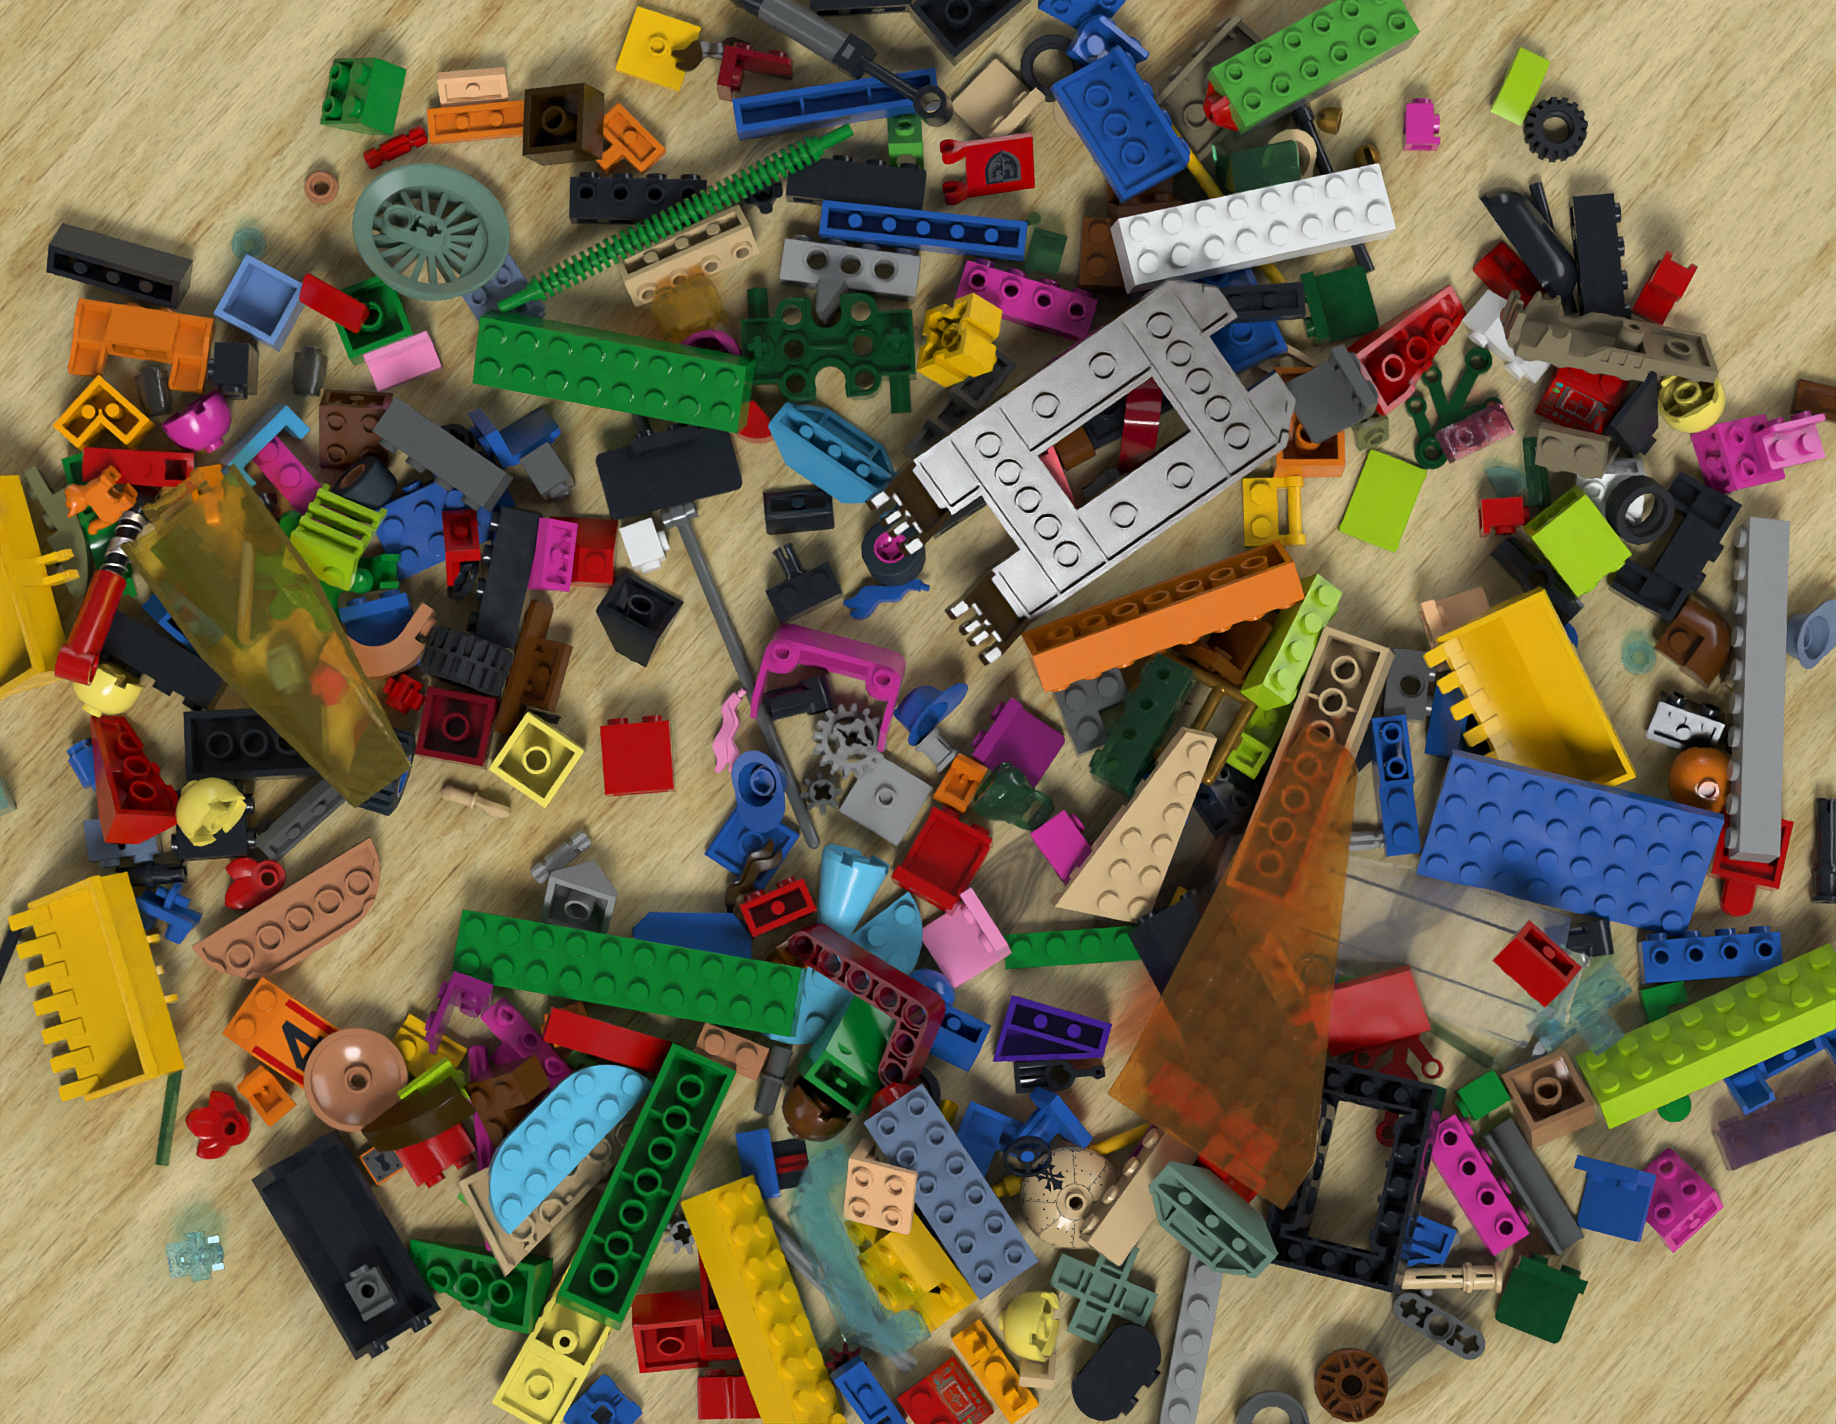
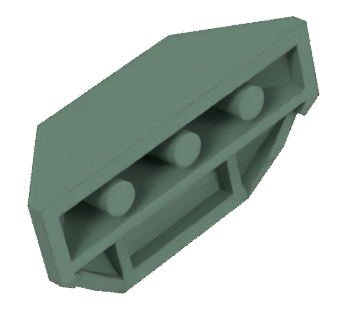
[1148,1161,1278,1279]

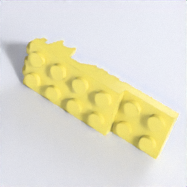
[492,1245,657,1424]

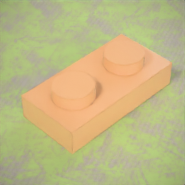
[437,67,509,108]

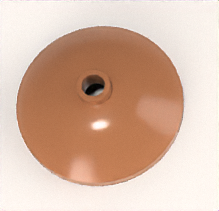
[304,1028,409,1132]

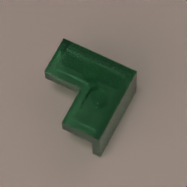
[1212,140,1301,194]

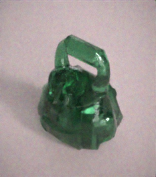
[972,761,1055,831]

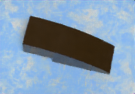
[361,1076,477,1153]

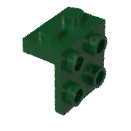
[1297,265,1379,347]
[1495,1251,1588,1344]

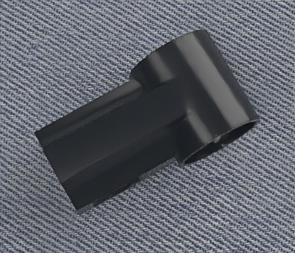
[764,674,837,722]
[1542,920,1614,958]

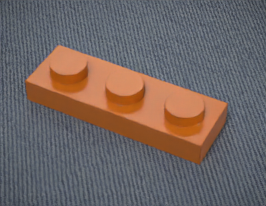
[427,100,524,145]

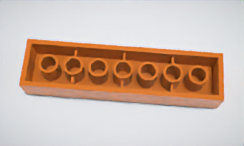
[1021,540,1305,693]

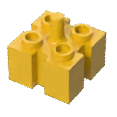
[916,293,1003,388]

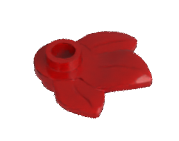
[224,857,286,910]
[185,1091,251,1159]

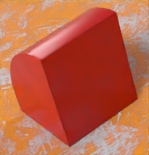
[734,400,774,444]

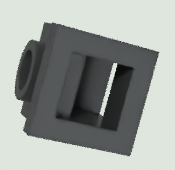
[345,1264,399,1321]

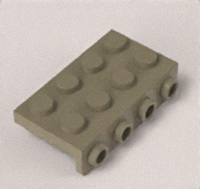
[1154,13,1262,163]

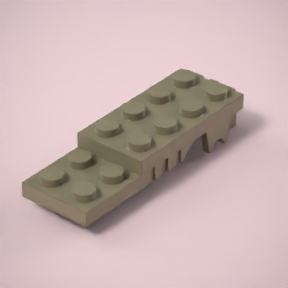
[1500,290,1719,383]

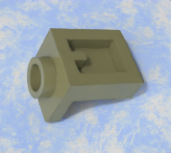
[1351,411,1389,451]

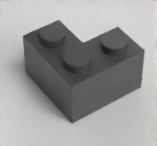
[1052,667,1130,758]

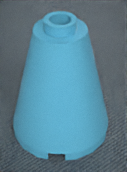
[816,844,890,939]

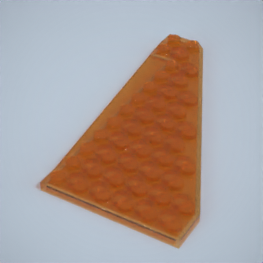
[1107,723,1358,1210]

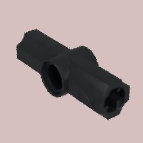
[1490,534,1585,627]

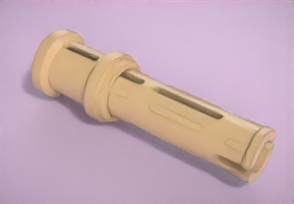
[1402,1262,1502,1293]

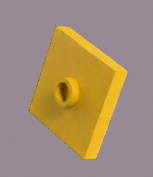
[615,6,702,93]

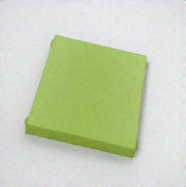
[1338,449,1427,554]

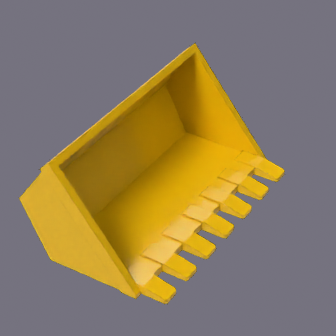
[1423,586,1637,787]
[7,872,185,1102]

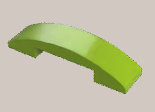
[1226,658,1312,779]

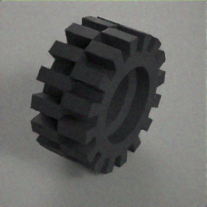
[1523,96,1588,163]

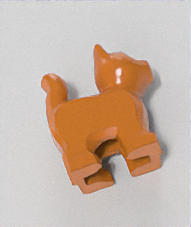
[64,465,138,535]

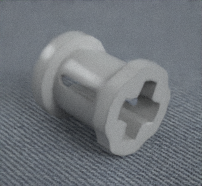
[915,728,960,773]

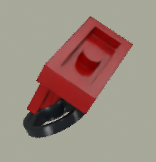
[442,509,481,601]

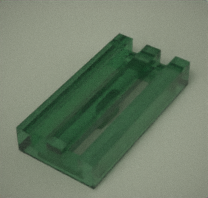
[1522,436,1551,509]

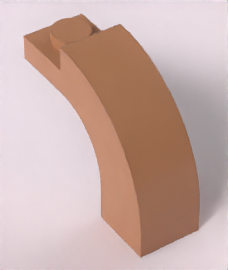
[319,602,437,680]

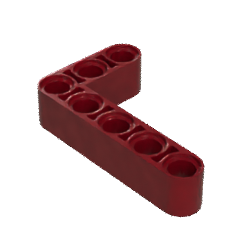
[1118,291,1163,472]
[789,923,946,1086]

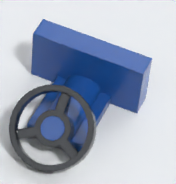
[1003,1086,1093,1178]

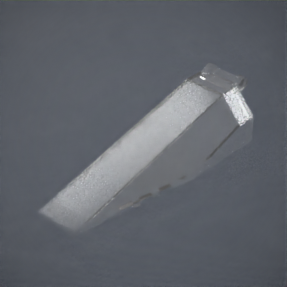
[1211,833,1592,1049]

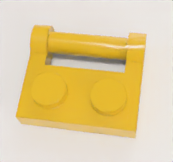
[1242,476,1306,548]

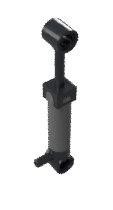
[730,0,953,127]

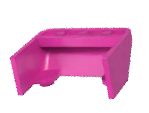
[750,623,906,752]

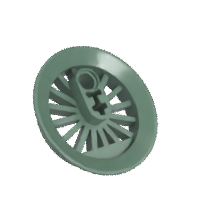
[352,163,510,301]

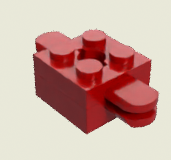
[1706,806,1794,917]

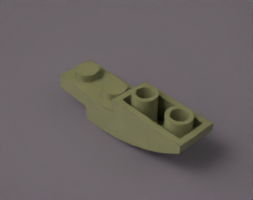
[23,466,94,599]

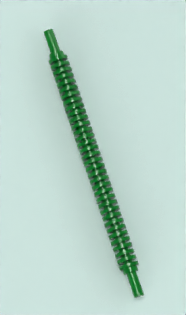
[496,123,854,314]

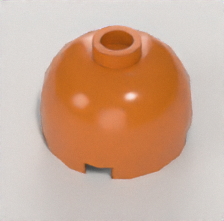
[1668,747,1731,813]

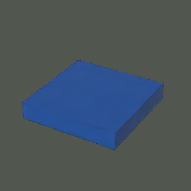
[705,806,800,891]

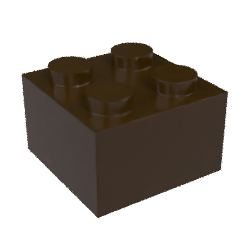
[522,82,605,166]

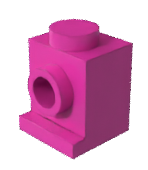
[1403,98,1440,151]

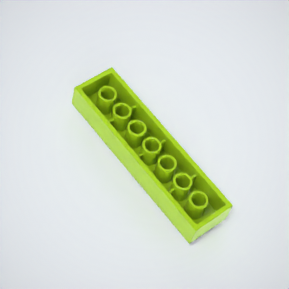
[1575,943,1836,1130]

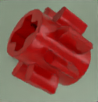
[382,673,426,715]

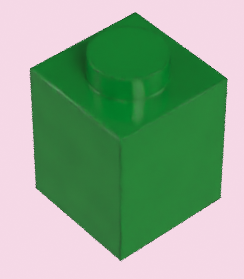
[1453,1070,1511,1121]

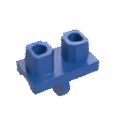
[136,882,203,944]

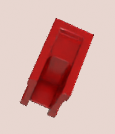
[1631,250,1698,325]

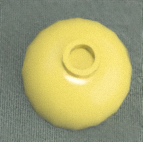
[1658,375,1726,433]
[73,657,145,717]
[175,777,246,846]
[999,1290,1060,1362]

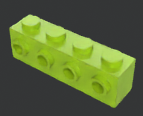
[1240,573,1343,711]

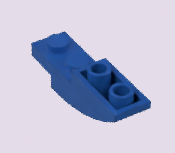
[1371,714,1421,857]

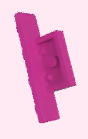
[481,997,573,1106]

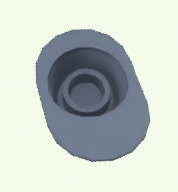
[1786,599,1836,669]

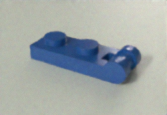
[830,1354,908,1424]

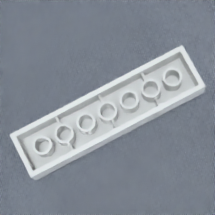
[1110,163,1396,294]

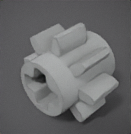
[663,1213,695,1255]

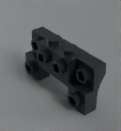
[1607,471,1742,623]

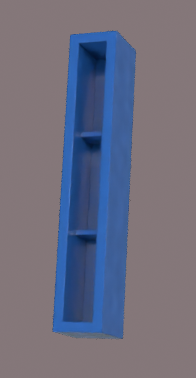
[732,67,940,141]

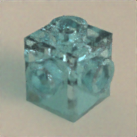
[165,1230,225,1282]

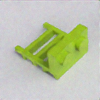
[286,483,387,592]

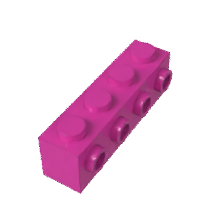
[955,258,1098,342]
[1431,1114,1530,1256]

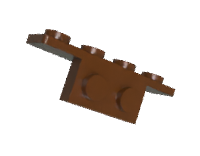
[494,599,573,737]

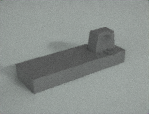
[255,772,347,862]

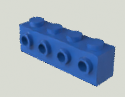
[1637,926,1783,984]

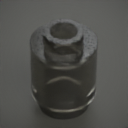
[290,346,328,397]
[134,365,174,418]

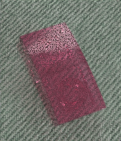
[1435,402,1515,464]

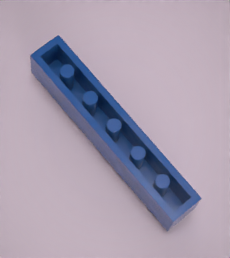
[819,200,1028,262]

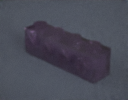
[1711,1078,1836,1171]

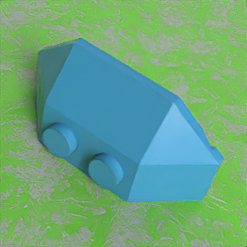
[768,402,895,503]

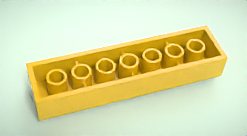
[680,1175,847,1424]

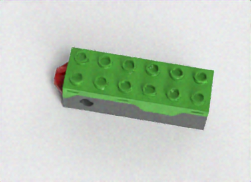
[1202,0,1420,142]

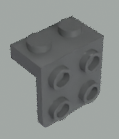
[1285,344,1379,444]

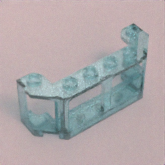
[787,1143,931,1358]

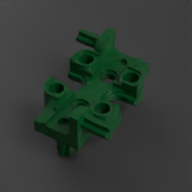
[740,287,917,414]

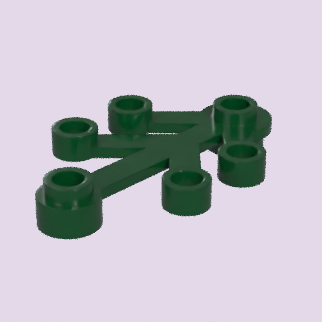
[1405,347,1503,470]

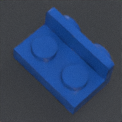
[1065,14,1149,68]

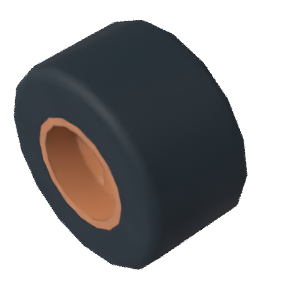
[331,456,397,521]

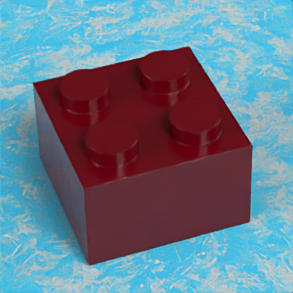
[415,686,500,770]

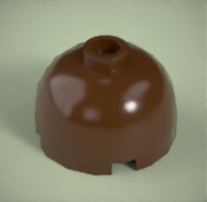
[782,1075,852,1142]

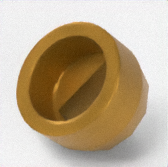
[1316,106,1343,135]
[1353,144,1381,168]

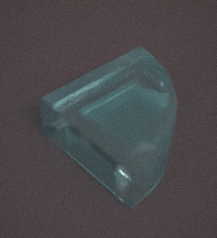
[1484,466,1532,498]

